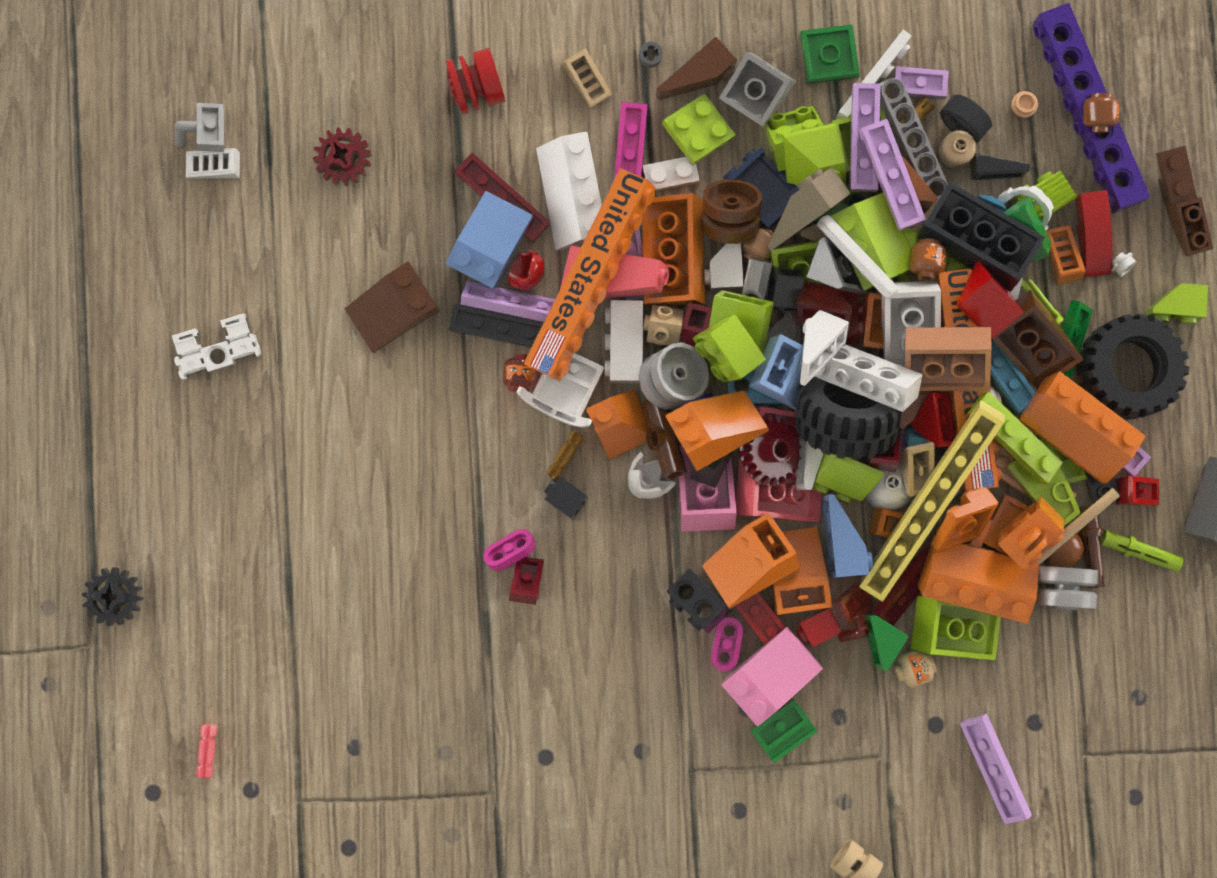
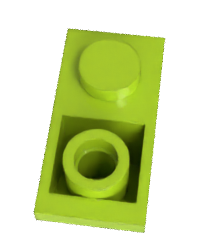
[1144,283,1208,325]

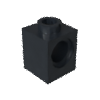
[767,267,804,311]

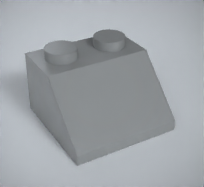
[719,52,796,126]

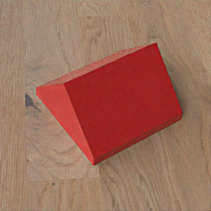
[957,262,1024,339]

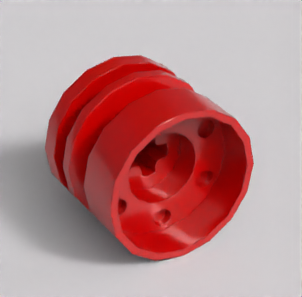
[446,48,506,115]

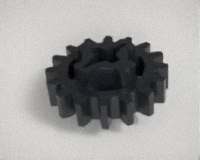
[82,567,144,626]

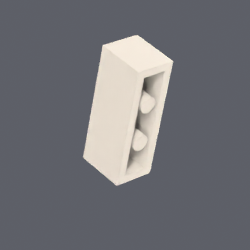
[605,300,643,384]

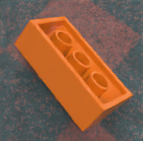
[643,193,705,306]
[1019,371,1146,485]
[917,536,1039,624]

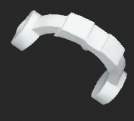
[997,186,1054,230]

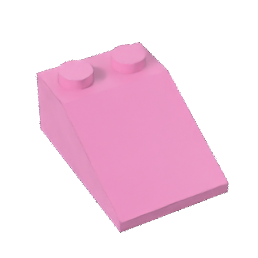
[678,446,737,532]
[722,627,823,727]

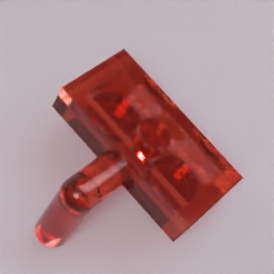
[831,582,873,642]

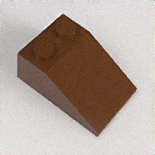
[344,261,440,353]
[992,290,1083,389]

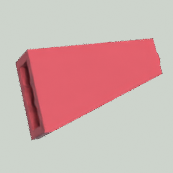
[560,245,669,300]

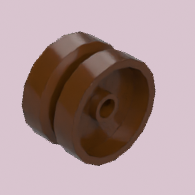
[702,179,762,244]

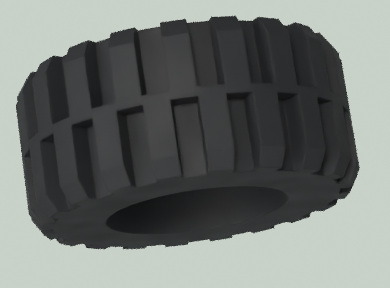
[1077,314,1190,420]
[795,377,903,459]

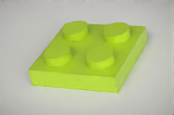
[662,93,736,165]

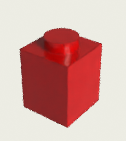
[796,608,841,647]

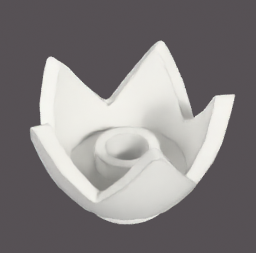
[628,452,676,499]

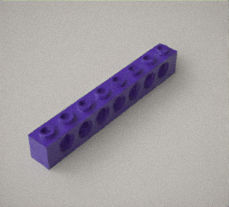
[1033,3,1151,214]

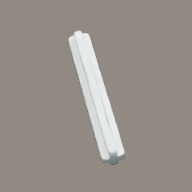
[817,215,898,299]

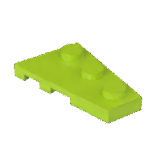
[1005,438,1081,526]

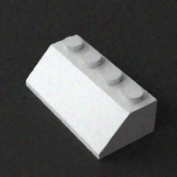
[536,132,602,251]

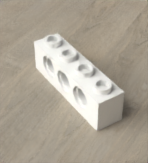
[814,345,922,412]

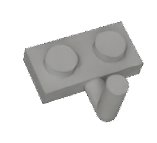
[175,103,224,152]

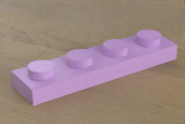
[849,83,880,192]
[860,119,926,231]
[460,281,555,322]
[960,714,1032,824]

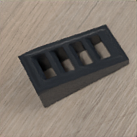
[970,154,1030,180]

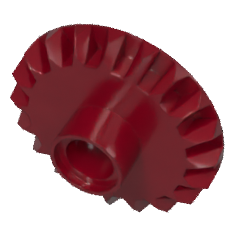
[740,415,803,486]

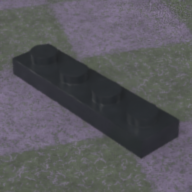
[449,304,544,348]

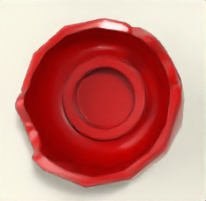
[508,250,545,291]

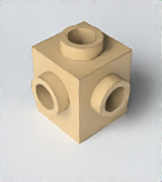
[643,305,684,346]

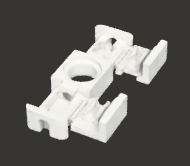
[172,313,261,379]

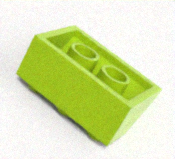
[830,192,911,290]

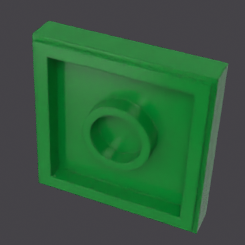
[800,24,860,84]

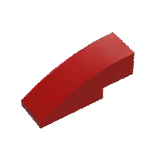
[1075,190,1112,278]

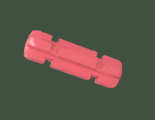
[196,724,217,778]

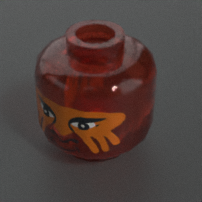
[502,353,538,392]

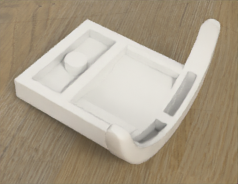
[517,353,605,428]

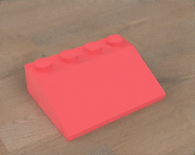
[736,407,822,523]

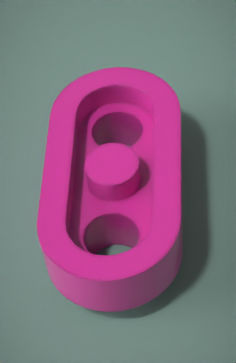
[483,529,536,571]
[711,617,743,671]

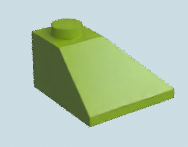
[783,123,846,185]

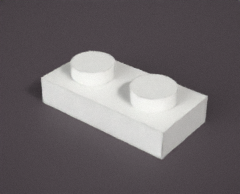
[642,157,700,192]

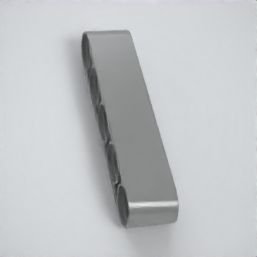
[879,78,948,201]

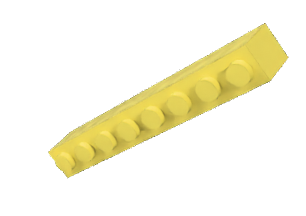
[859,400,1005,602]

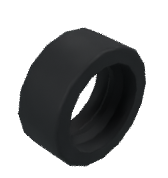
[939,94,992,143]

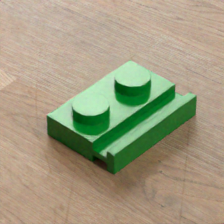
[750,698,818,763]

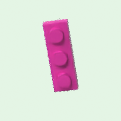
[614,102,648,179]

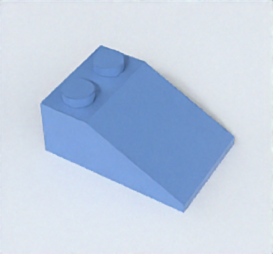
[446,191,533,289]
[822,494,873,577]

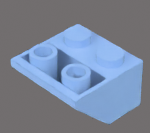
[749,334,803,410]

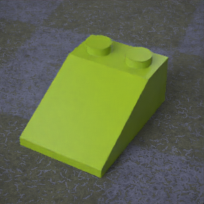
[911,596,1001,660]

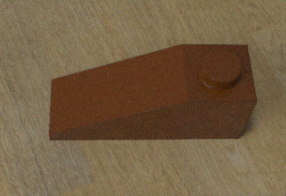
[656,37,737,100]

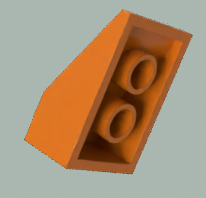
[666,391,769,471]

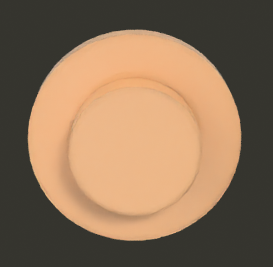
[1011,91,1038,118]

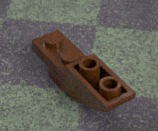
[1156,146,1213,256]

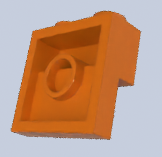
[931,487,999,552]

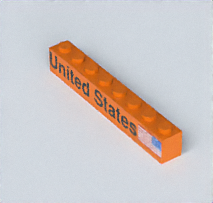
[524,168,656,382]
[933,269,1001,491]

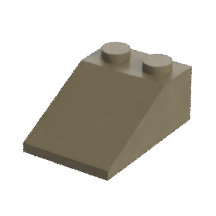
[768,167,851,251]

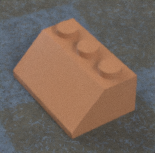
[905,327,992,391]

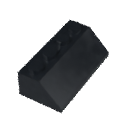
[917,182,1045,292]

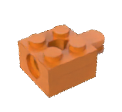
[998,496,1064,568]

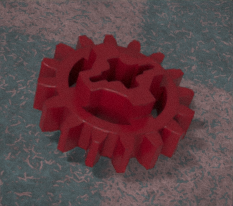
[313,127,372,186]

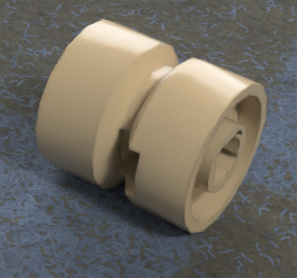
[830,839,883,878]

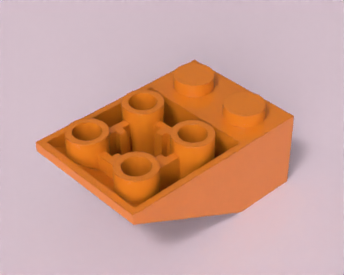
[702,513,800,609]
[771,527,832,615]

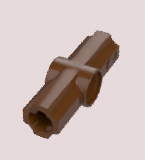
[641,399,687,480]

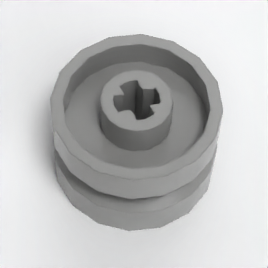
[639,343,709,410]
[1035,566,1099,610]

